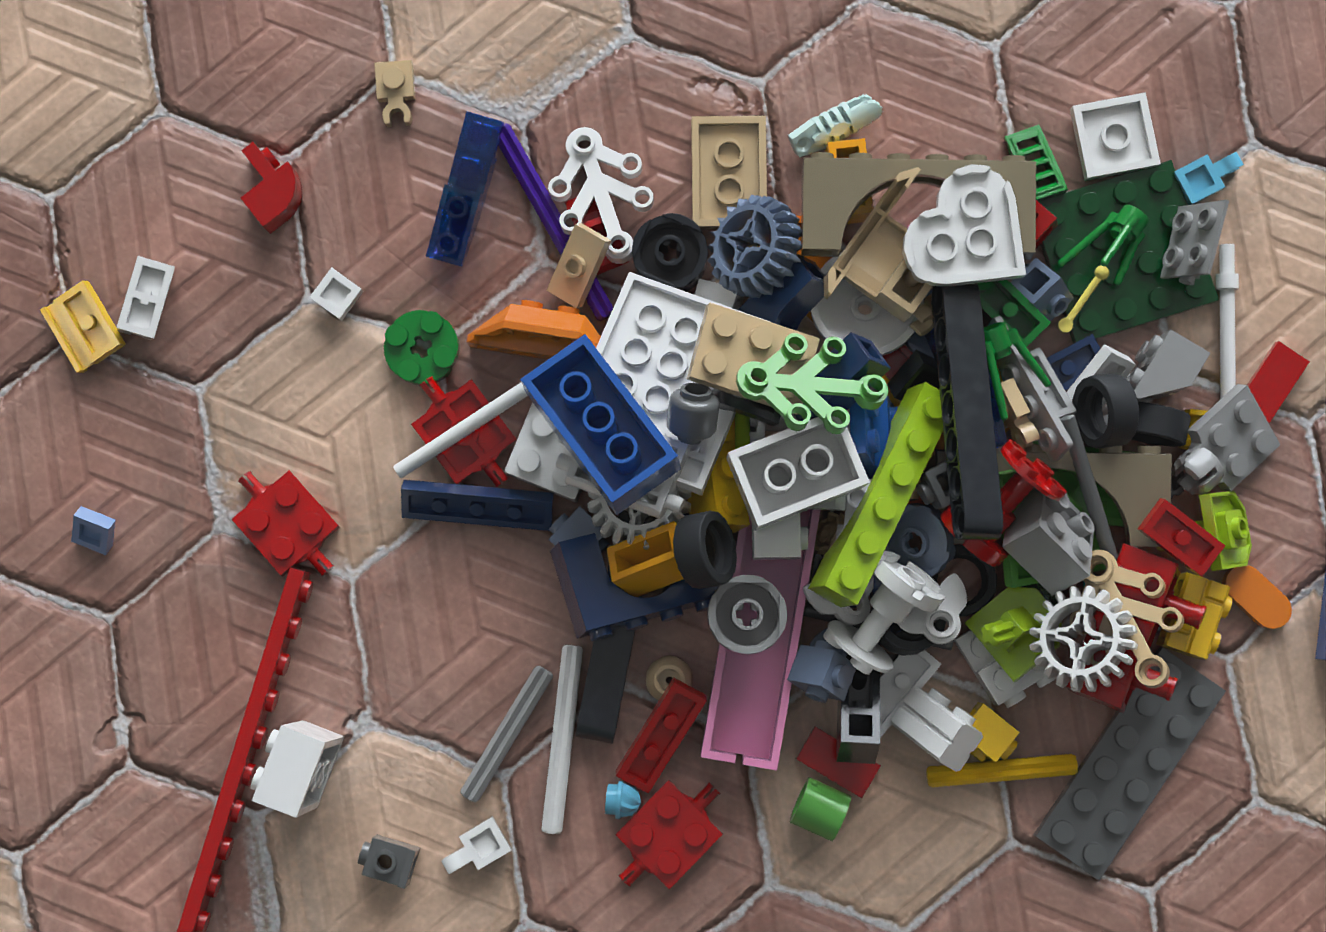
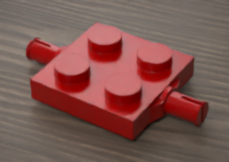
[411,376,517,488]
[231,470,340,577]
[615,780,723,890]

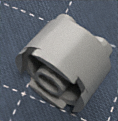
[707,575,787,654]

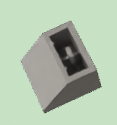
[1125,329,1210,402]
[1002,487,1095,596]

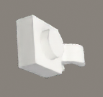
[441,816,512,874]

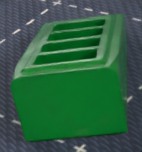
[1004,124,1068,201]

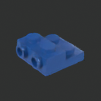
[849,395,899,479]

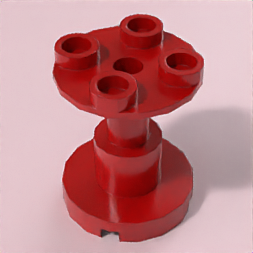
[940,439,1067,567]

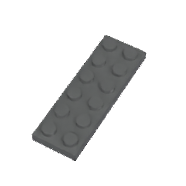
[1033,647,1226,880]

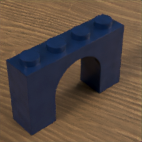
[738,254,891,421]
[550,513,721,641]

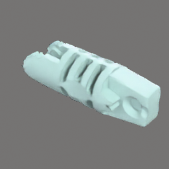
[788,94,883,157]

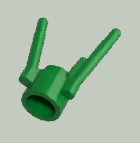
[1058,204,1149,286]
[984,322,1051,421]

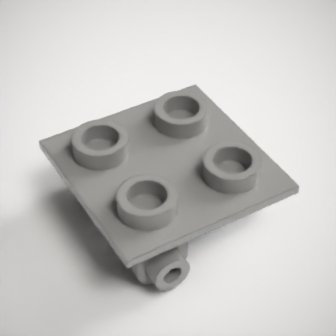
[1160,200,1229,285]

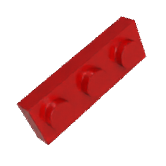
[616,677,707,794]

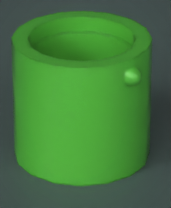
[789,777,852,841]

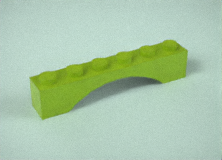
[808,382,943,608]

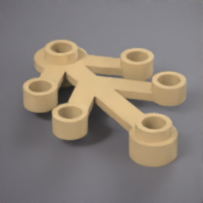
[1069,550,1184,688]

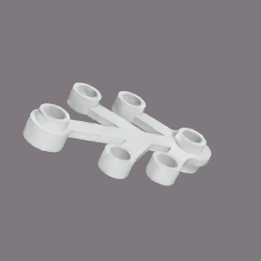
[548,127,654,264]

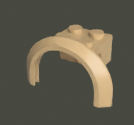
[824,167,932,323]

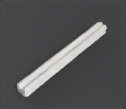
[541,645,583,834]

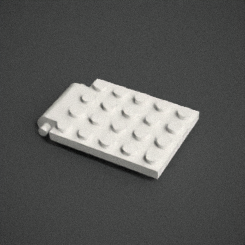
[556,272,770,519]

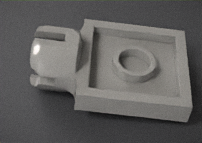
[1172,384,1280,495]

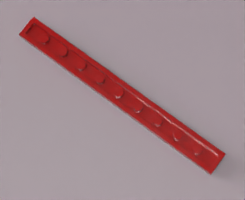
[177,567,313,932]

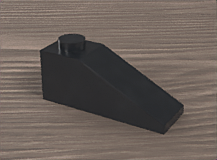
[836,643,880,764]

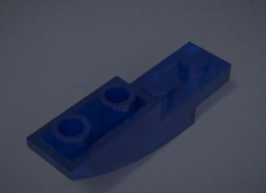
[426,111,504,267]

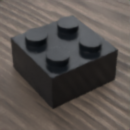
[887,349,939,401]

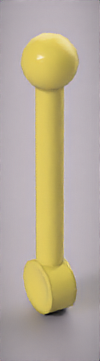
[1058,265,1109,333]

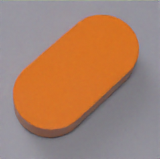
[1222,565,1292,629]

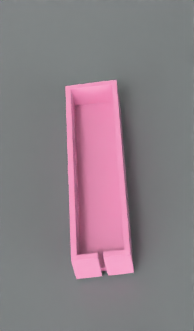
[700,509,820,770]

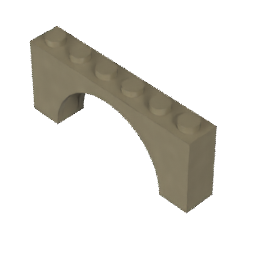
[801,152,1036,260]
[936,443,1172,547]

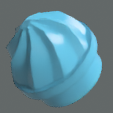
[605,781,641,819]

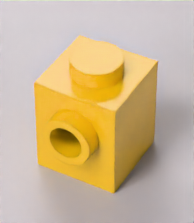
[969,702,1020,763]

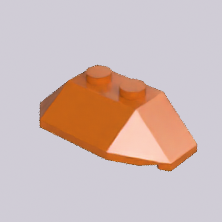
[466,300,601,360]

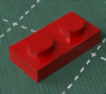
[1137,498,1225,577]

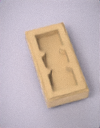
[546,223,611,308]

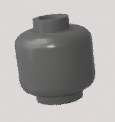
[666,383,720,445]

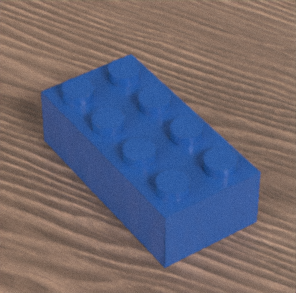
[520,334,681,515]

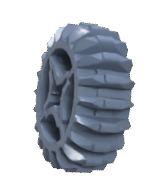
[707,195,802,298]

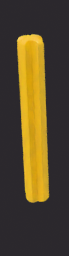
[926,754,1078,788]

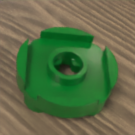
[384,310,460,385]

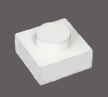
[310,267,364,321]

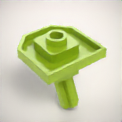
[1156,491,1252,571]
[965,587,1062,683]

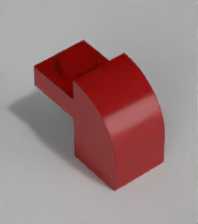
[240,142,302,234]

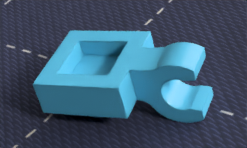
[1173,152,1244,205]

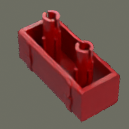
[1065,543,1207,713]

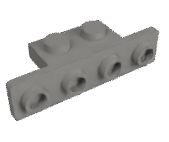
[987,316,1077,462]

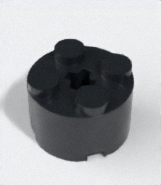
[632,213,708,292]

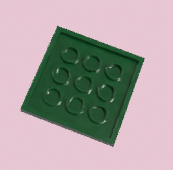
[1036,160,1219,344]

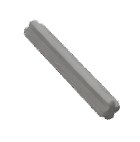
[460,666,553,803]

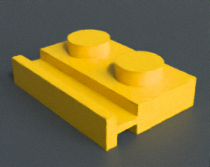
[40,280,126,373]

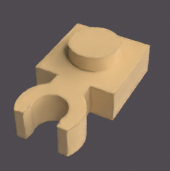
[374,60,416,127]
[990,378,1040,449]

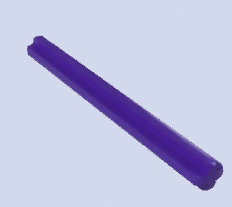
[492,123,614,321]

